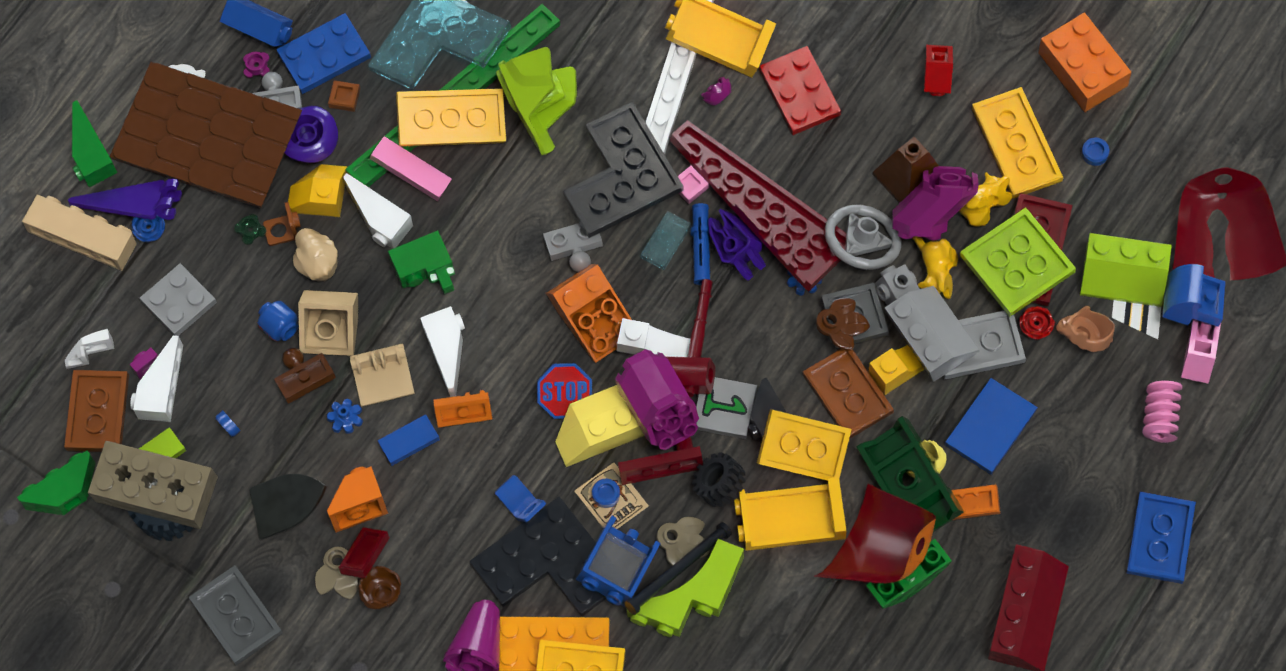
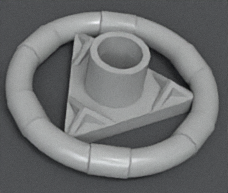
[825,205,902,270]

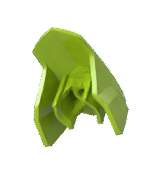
[496,47,577,155]

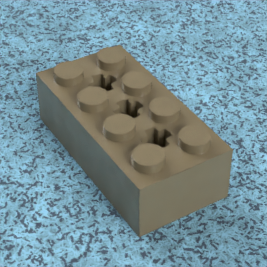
[88,441,218,529]

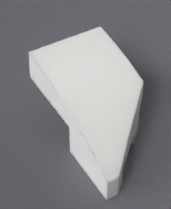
[65,329,114,369]

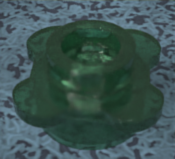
[235,214,266,245]

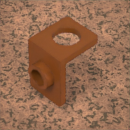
[263,202,301,246]

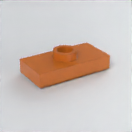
[952,485,1000,520]

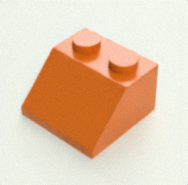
[327,466,388,533]

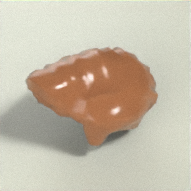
[1056,306,1115,352]

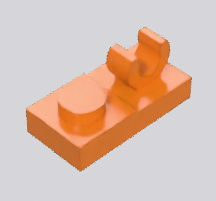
[434,390,492,428]

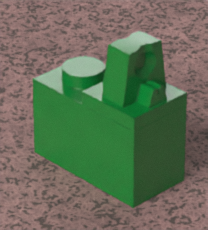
[388,230,455,295]

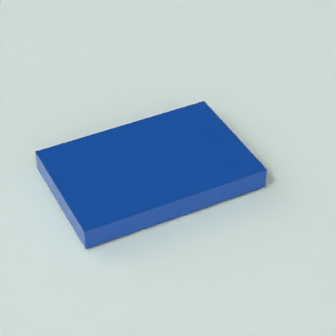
[945,378,1038,475]
[1126,492,1196,584]

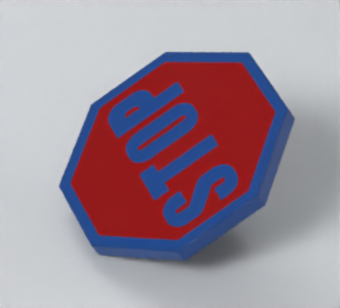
[537,363,592,419]

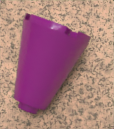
[443,600,500,671]

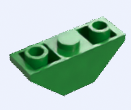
[17,450,96,515]
[866,539,952,609]

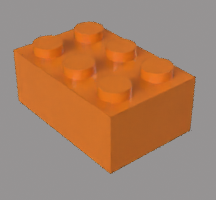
[1038,12,1131,112]

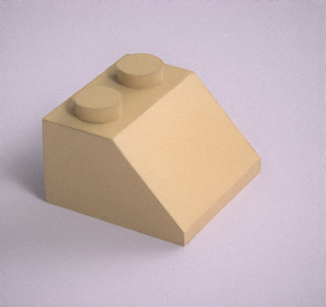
[298,290,358,356]

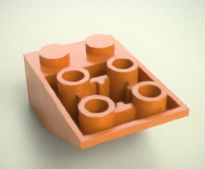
[546,264,632,363]

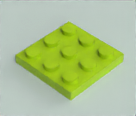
[960,207,1076,317]

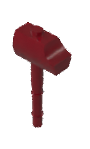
[666,279,715,397]

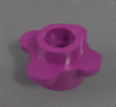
[243,52,270,78]

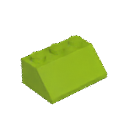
[1080,233,1172,307]

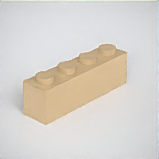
[22,195,137,271]

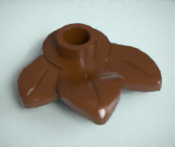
[816,298,870,350]

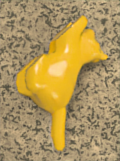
[959,172,1013,227]
[912,236,958,299]

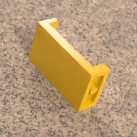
[665,0,776,78]
[734,478,846,551]

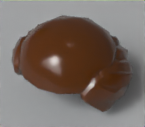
[358,566,401,609]

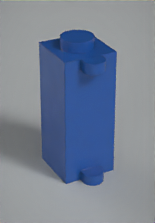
[220,0,293,47]

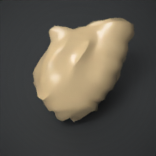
[293,228,338,282]

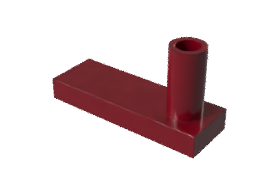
[618,436,703,485]

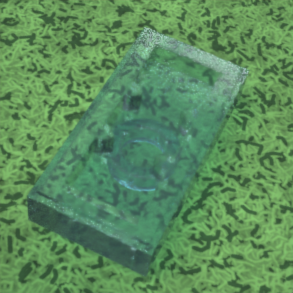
[641,211,691,270]

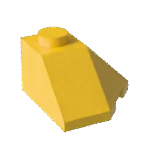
[288,164,347,217]

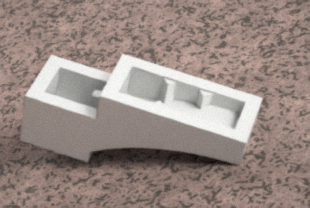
[617,318,690,357]

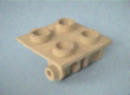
[350,344,415,407]

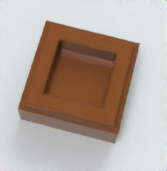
[328,80,360,112]

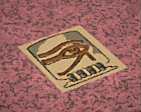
[575,463,649,529]

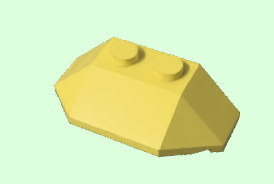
[555,385,645,467]

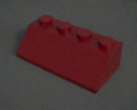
[988,544,1069,671]

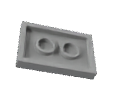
[944,311,1026,379]

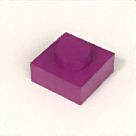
[130,348,158,380]

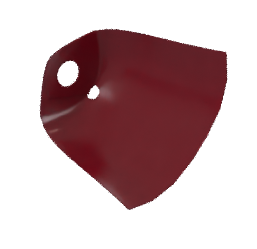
[1173,167,1286,280]
[814,483,936,583]

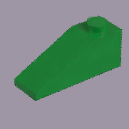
[72,100,117,188]

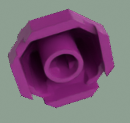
[892,166,978,240]
[615,349,699,450]

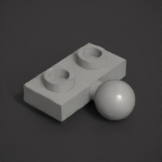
[252,72,302,109]
[543,223,603,272]

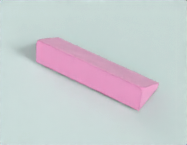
[370,136,452,201]

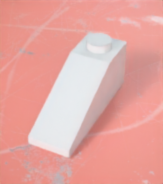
[343,173,413,249]
[421,306,465,397]
[131,335,183,422]

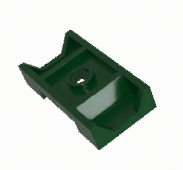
[856,416,964,532]

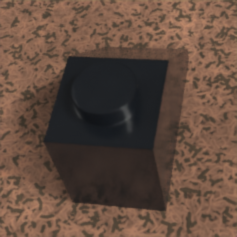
[748,377,787,443]

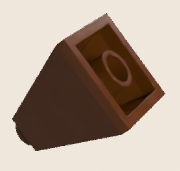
[873,137,939,203]

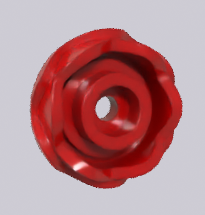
[1020,306,1055,339]

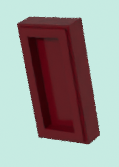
[338,527,390,578]

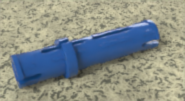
[690,203,711,285]

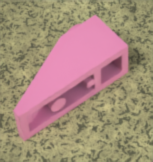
[1181,319,1221,384]

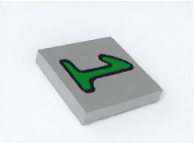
[696,377,757,439]

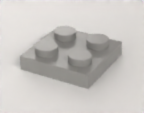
[139,263,217,336]

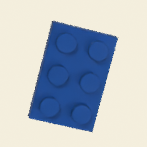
[276,13,371,94]

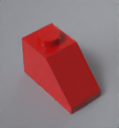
[924,45,953,96]

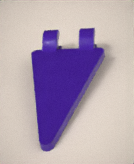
[68,179,182,220]

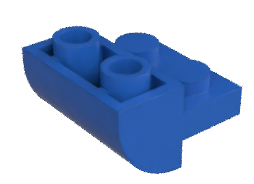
[1162,264,1225,327]

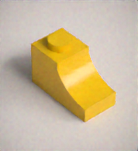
[869,345,924,396]

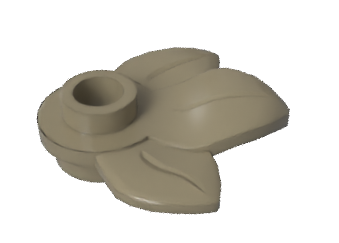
[656,517,710,566]
[315,547,360,600]

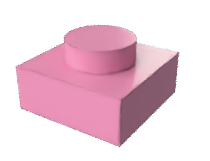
[678,166,709,204]

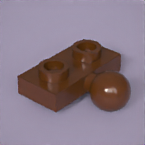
[274,348,336,404]

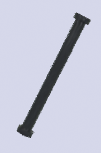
[624,522,732,615]

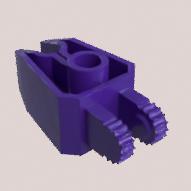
[708,209,766,281]

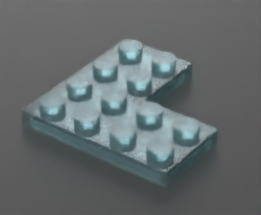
[368,0,512,90]

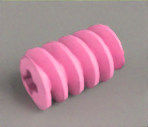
[1142,381,1182,443]

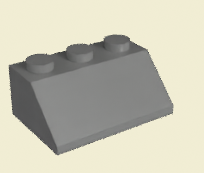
[885,286,980,382]

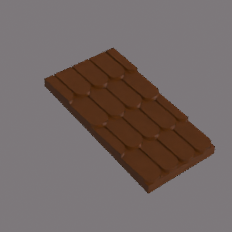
[109,62,302,208]

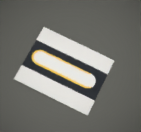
[1112,300,1161,340]

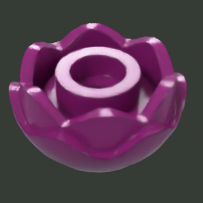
[701,77,731,106]

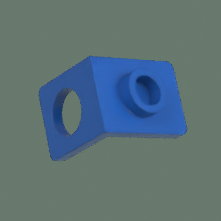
[495,475,546,522]

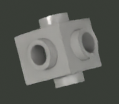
[875,264,919,306]

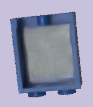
[576,516,661,607]

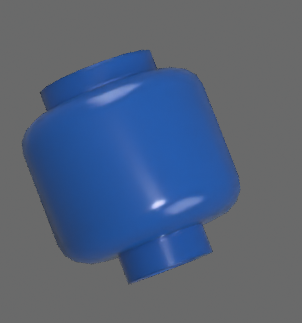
[258,301,298,341]

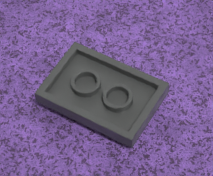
[189,565,283,666]

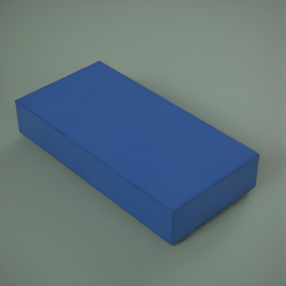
[378,414,440,466]

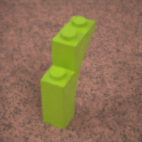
[626,539,744,637]

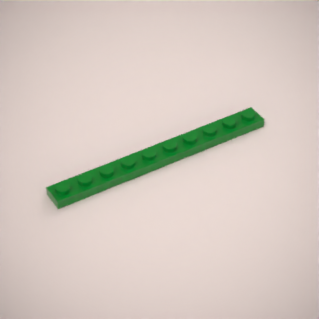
[345,4,560,187]

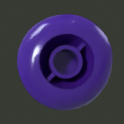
[285,106,338,163]

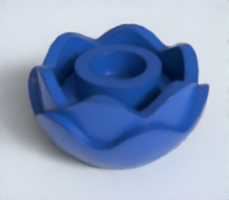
[132,215,165,242]

